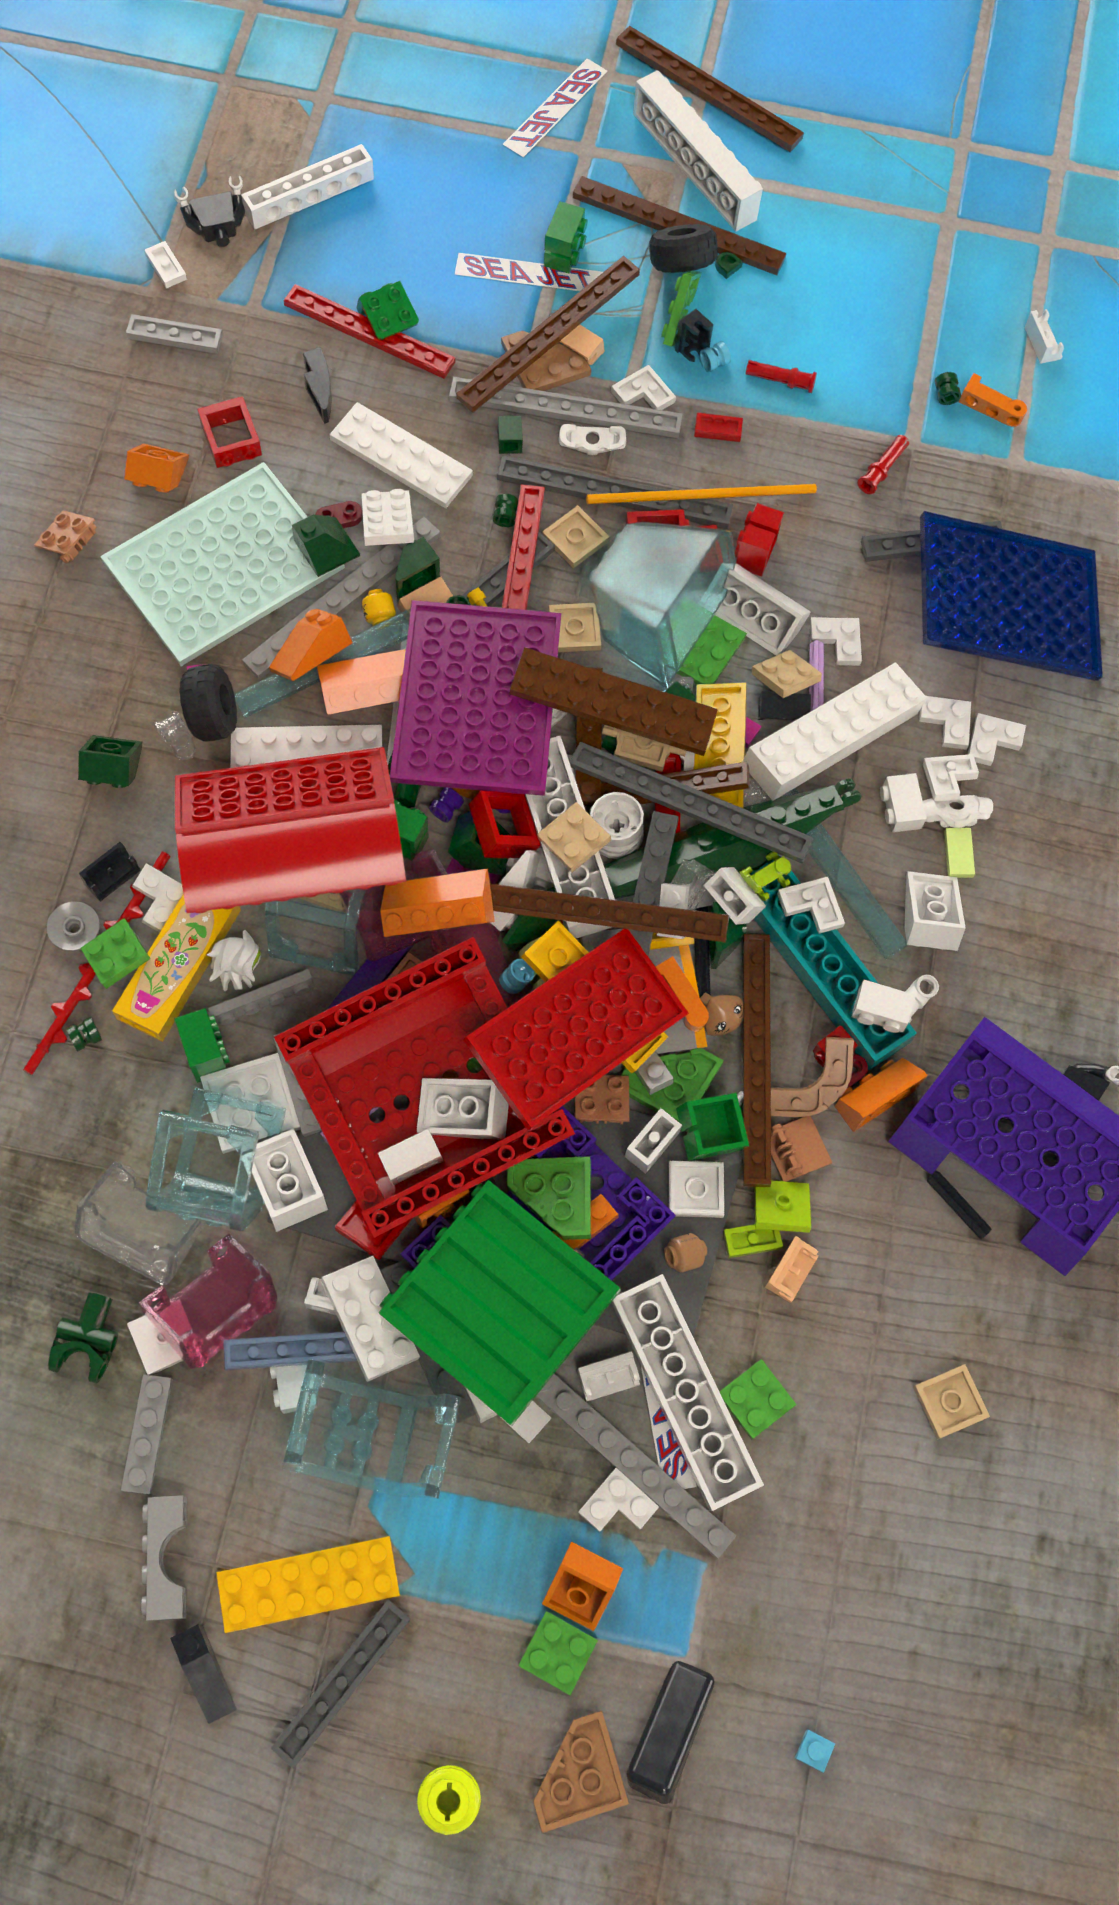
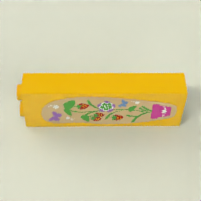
[112,895,241,1042]

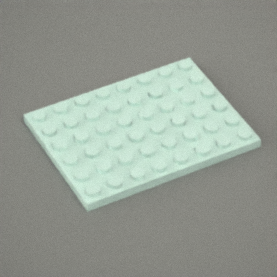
[100,462,345,666]

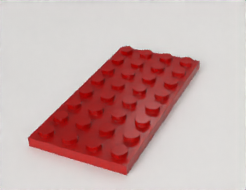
[463,929,689,1130]

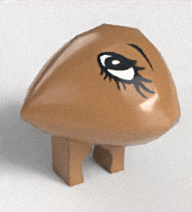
[700,992,744,1036]

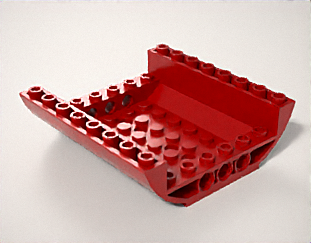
[175,747,406,914]
[274,937,575,1238]

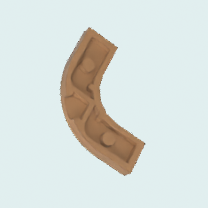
[771,1037,854,1117]

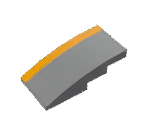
[648,945,707,1054]

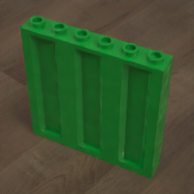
[379,1180,621,1426]

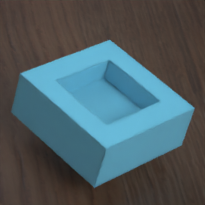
[795,1729,835,1773]

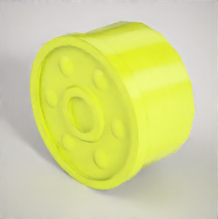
[417,1765,481,1835]

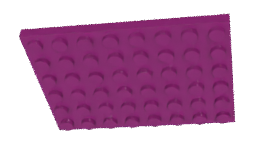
[390,600,562,796]

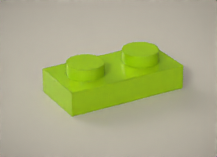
[723,1224,783,1258]

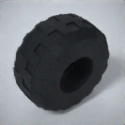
[649,224,718,273]
[179,664,237,742]

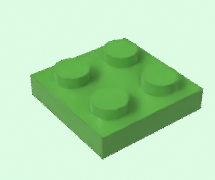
[81,918,151,989]
[719,1359,797,1440]
[518,1611,598,1695]

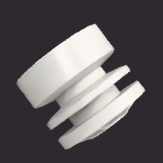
[590,792,644,859]

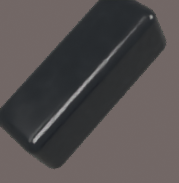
[626,1661,715,1804]

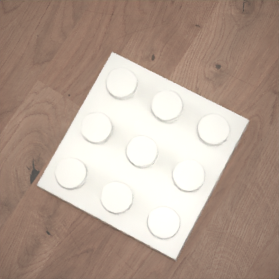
[200,1053,300,1154]

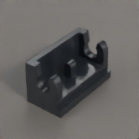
[675,309,714,362]
[758,691,811,721]
[79,842,141,902]

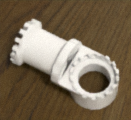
[905,975,939,1023]

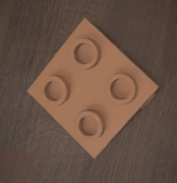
[34,510,97,563]
[574,1075,629,1125]
[771,1116,832,1182]

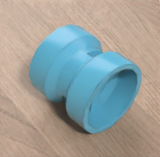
[700,341,731,372]
[499,959,534,994]

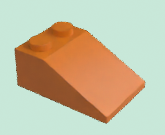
[269,609,353,681]

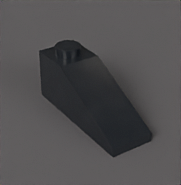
[170,1624,237,1724]

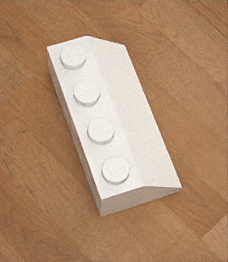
[699,560,811,656]

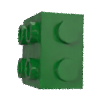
[356,281,419,340]

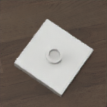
[669,1161,724,1218]
[127,1300,202,1375]

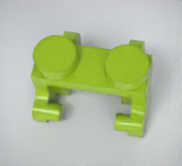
[740,852,792,901]

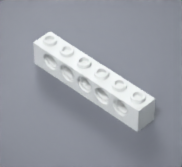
[241,144,374,230]

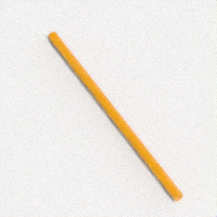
[586,484,817,504]

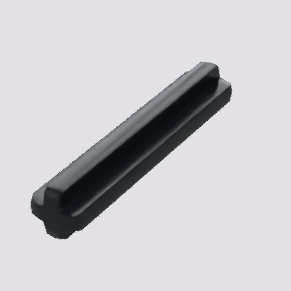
[927,1171,992,1239]

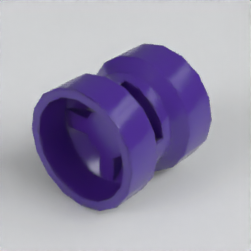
[429,787,464,823]

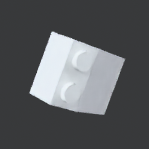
[491,850,541,931]
[904,871,965,951]
[417,1078,509,1140]
[243,1128,328,1232]

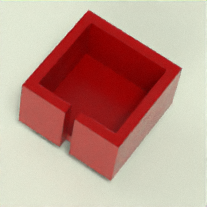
[733,503,784,577]

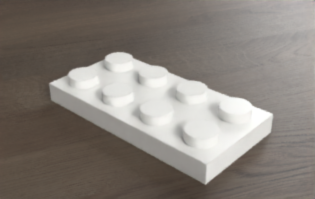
[361,489,414,546]
[321,1256,420,1382]

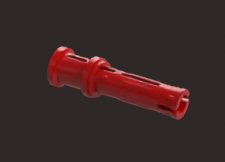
[746,360,817,393]
[857,435,909,494]

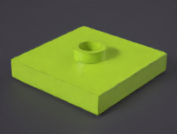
[754,1180,811,1233]

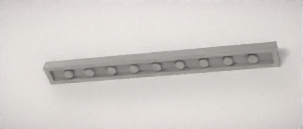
[449,377,682,438]
[242,517,440,680]
[536,1374,736,1559]

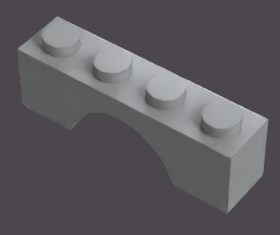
[141,1495,187,1621]

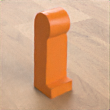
[959,373,1027,427]
[655,956,709,1031]

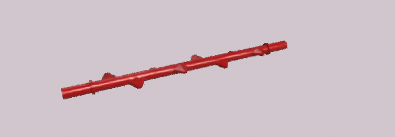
[23,851,171,1075]

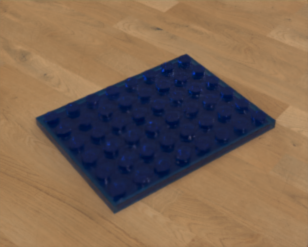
[920,511,1103,681]

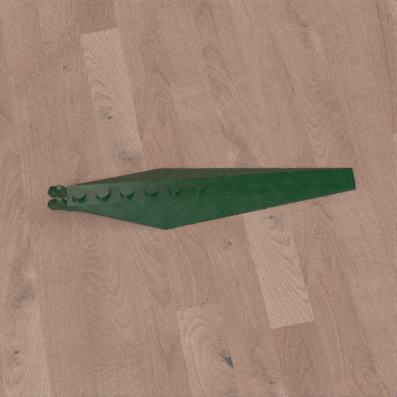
[545,778,862,899]

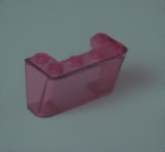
[139,1234,277,1369]

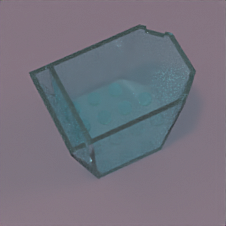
[589,522,736,688]

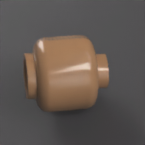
[664,1233,707,1273]

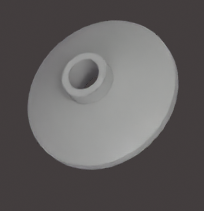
[47,902,100,951]

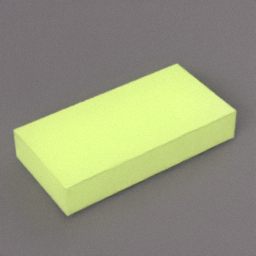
[944,828,975,878]

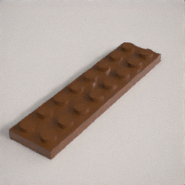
[509,647,718,756]

